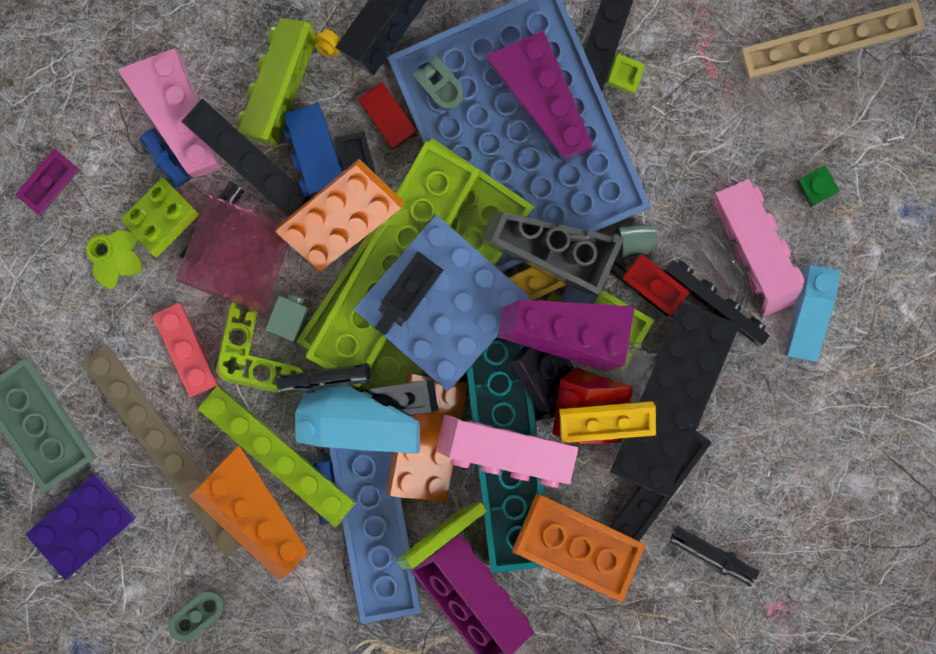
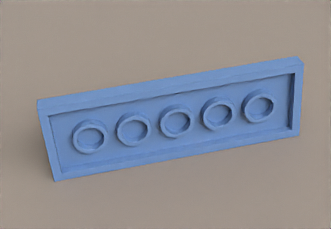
[329,448,421,624]

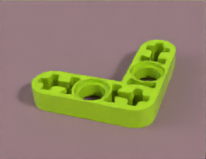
[216,294,303,395]

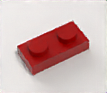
[623,253,690,316]

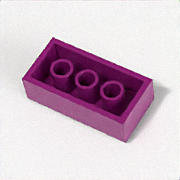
[409,534,535,654]

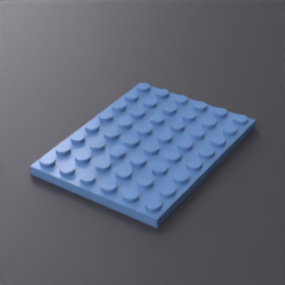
[388,0,651,272]

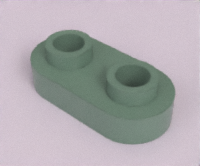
[168,590,225,642]

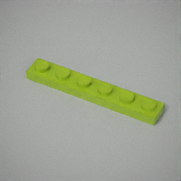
[198,386,357,527]

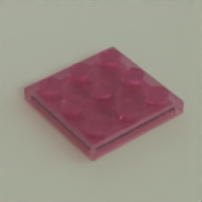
[175,194,289,314]

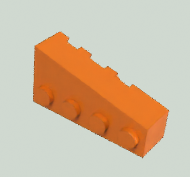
[189,445,308,580]

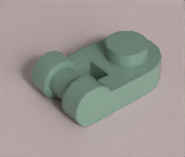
[412,55,464,110]

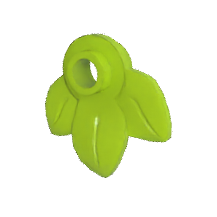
[86,230,143,290]

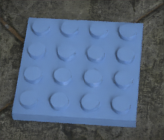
[354,215,531,391]

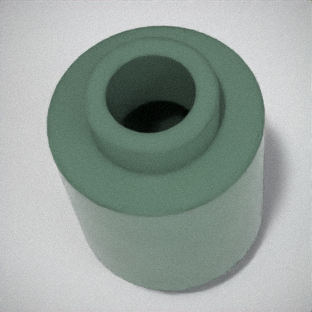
[612,224,658,257]

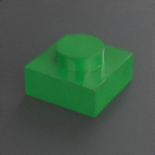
[797,165,840,207]

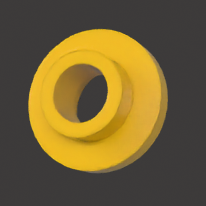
[315,29,341,57]

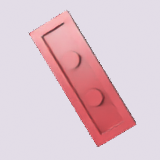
[152,303,219,398]

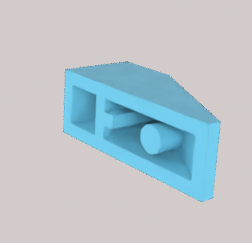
[786,265,841,362]

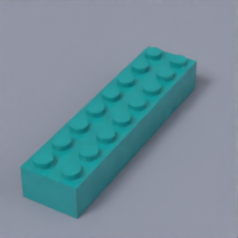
[467,335,545,574]

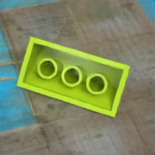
[236,18,316,150]

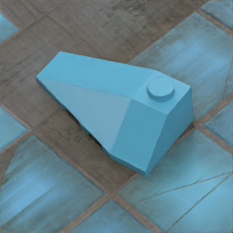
[295,385,420,454]

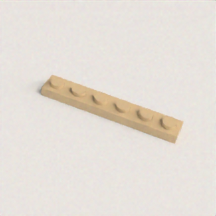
[740,0,925,80]

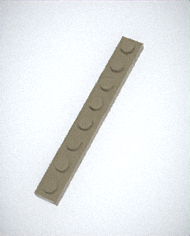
[81,345,242,558]

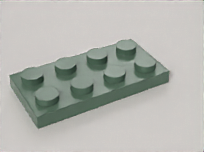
[0,358,97,493]

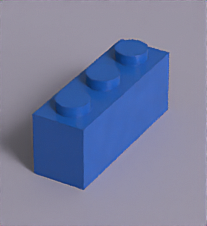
[282,102,342,198]

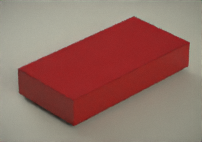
[358,82,417,150]

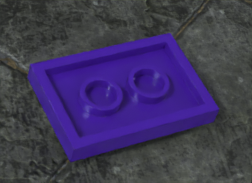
[25,473,136,580]

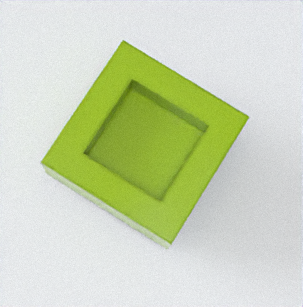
[605,54,645,95]

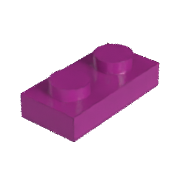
[15,149,80,216]

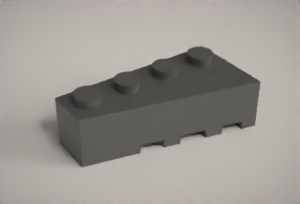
[480,212,624,295]

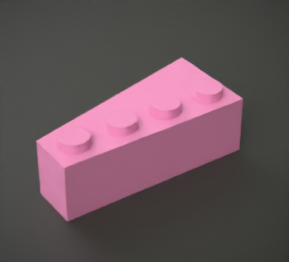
[117,48,223,178]
[713,179,804,317]
[436,414,579,488]

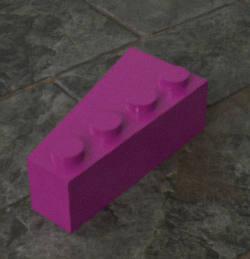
[486,30,593,162]
[498,299,635,371]

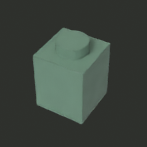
[265,294,310,342]

